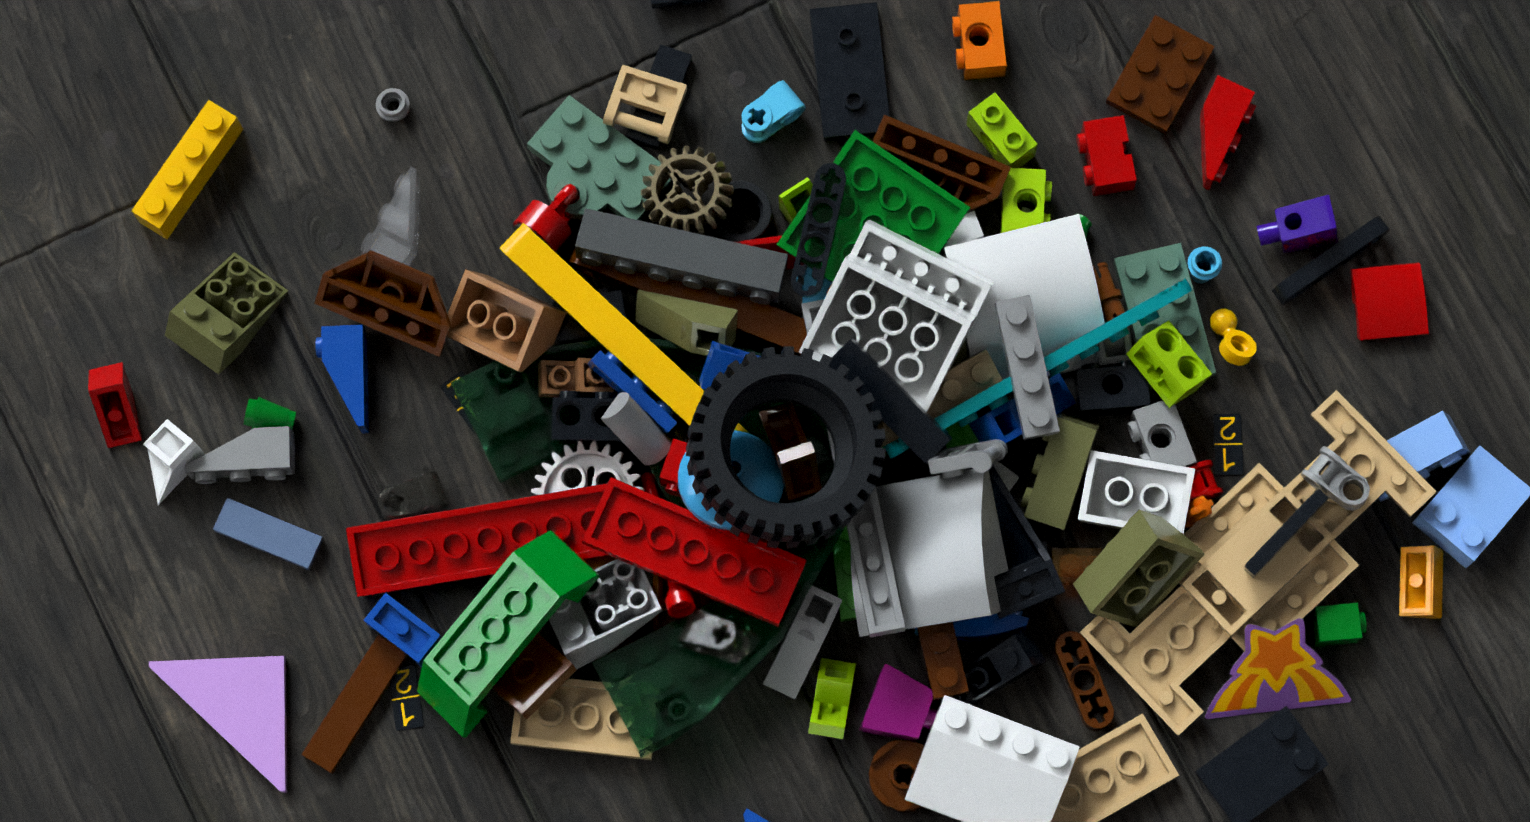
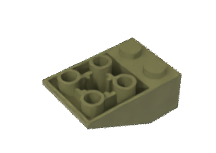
[165,252,288,375]

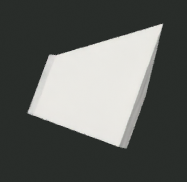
[143,419,205,505]

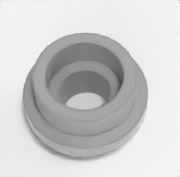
[376,88,410,122]

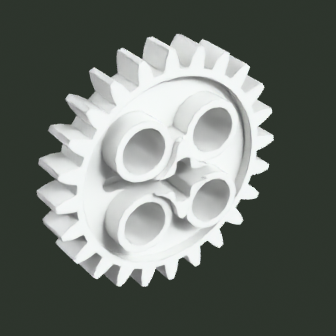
[531,441,644,495]

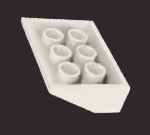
[904,695,1080,822]

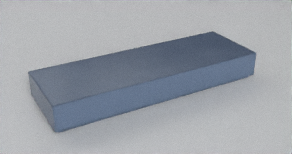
[213,498,324,571]

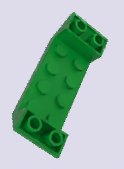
[417,530,600,738]

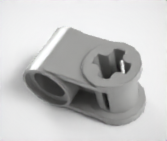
[1301,446,1370,511]

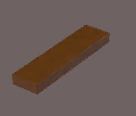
[301,635,408,774]

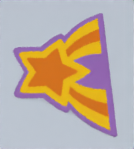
[1205,618,1352,719]

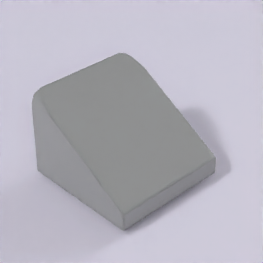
[1096,327,1132,365]

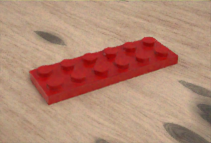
[582,477,807,627]

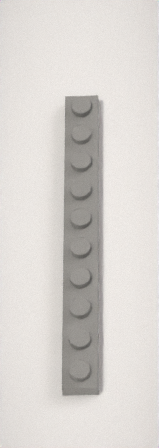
[801,299,905,638]

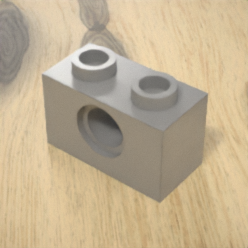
[1127,401,1197,467]

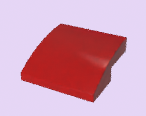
[1350,262,1429,340]

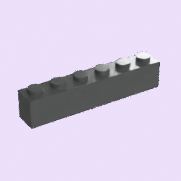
[575,208,788,305]

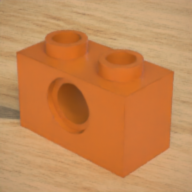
[952,1,1007,80]

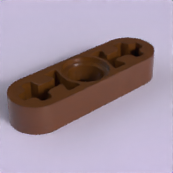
[1054,631,1114,731]

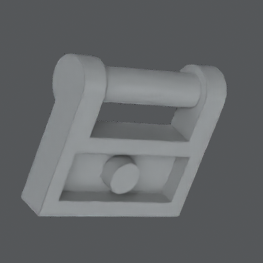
[928,439,1008,478]

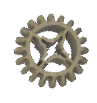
[641,145,734,235]

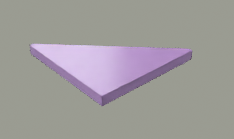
[149,656,287,793]

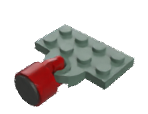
[513,95,673,252]

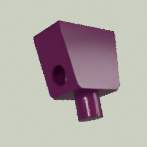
[859,664,938,742]

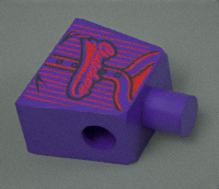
[1256,195,1338,253]

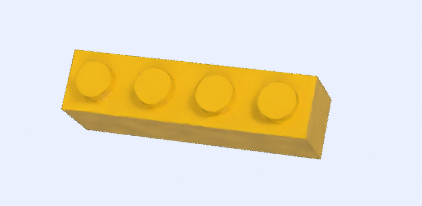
[131,100,243,239]

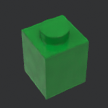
[1311,603,1367,647]

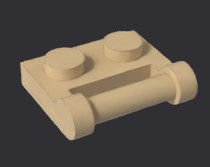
[603,65,687,144]

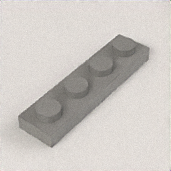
[994,295,1060,440]

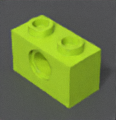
[966,92,1038,168]
[1000,168,1052,233]

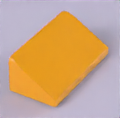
[1399,545,1443,619]

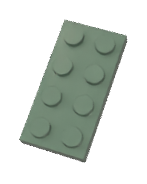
[1113,243,1216,391]

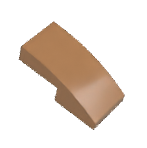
[538,358,613,397]

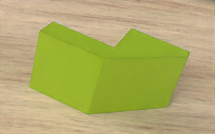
[808,658,856,739]

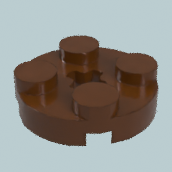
[869,740,924,812]

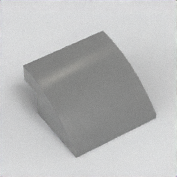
[851,469,1008,637]

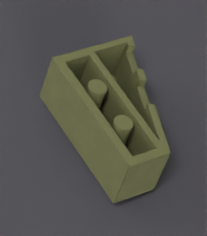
[1021,412,1100,530]

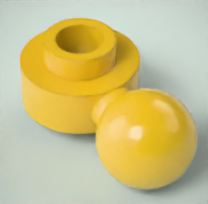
[1210,308,1257,366]

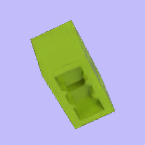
[1126,320,1213,408]

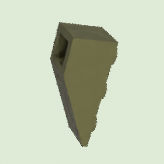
[635,290,738,356]

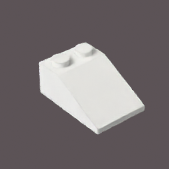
[1078,450,1196,535]

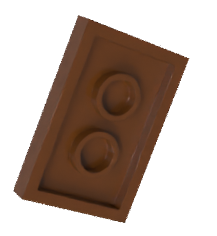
[1106,15,1215,135]
[492,633,577,720]

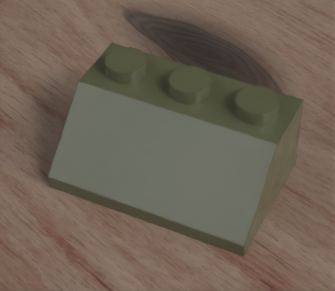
[1073,509,1204,627]

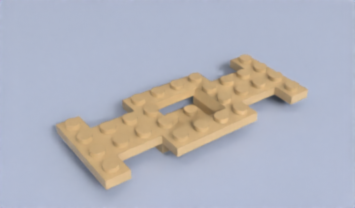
[1080,390,1437,736]

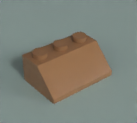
[448,269,567,372]

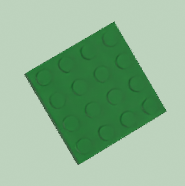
[776,130,970,283]

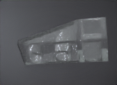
[361,166,420,266]

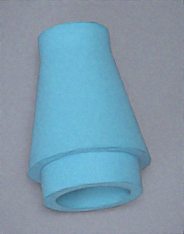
[1188,246,1222,283]

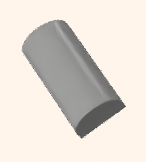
[601,392,672,465]

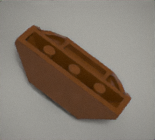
[873,115,1011,213]
[314,250,451,357]

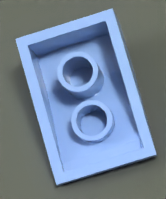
[1412,445,1530,568]

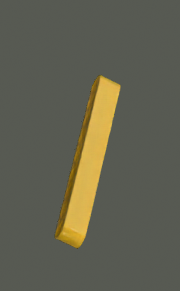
[499,223,749,433]

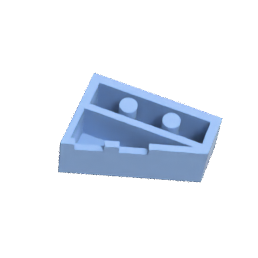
[1379,411,1470,502]

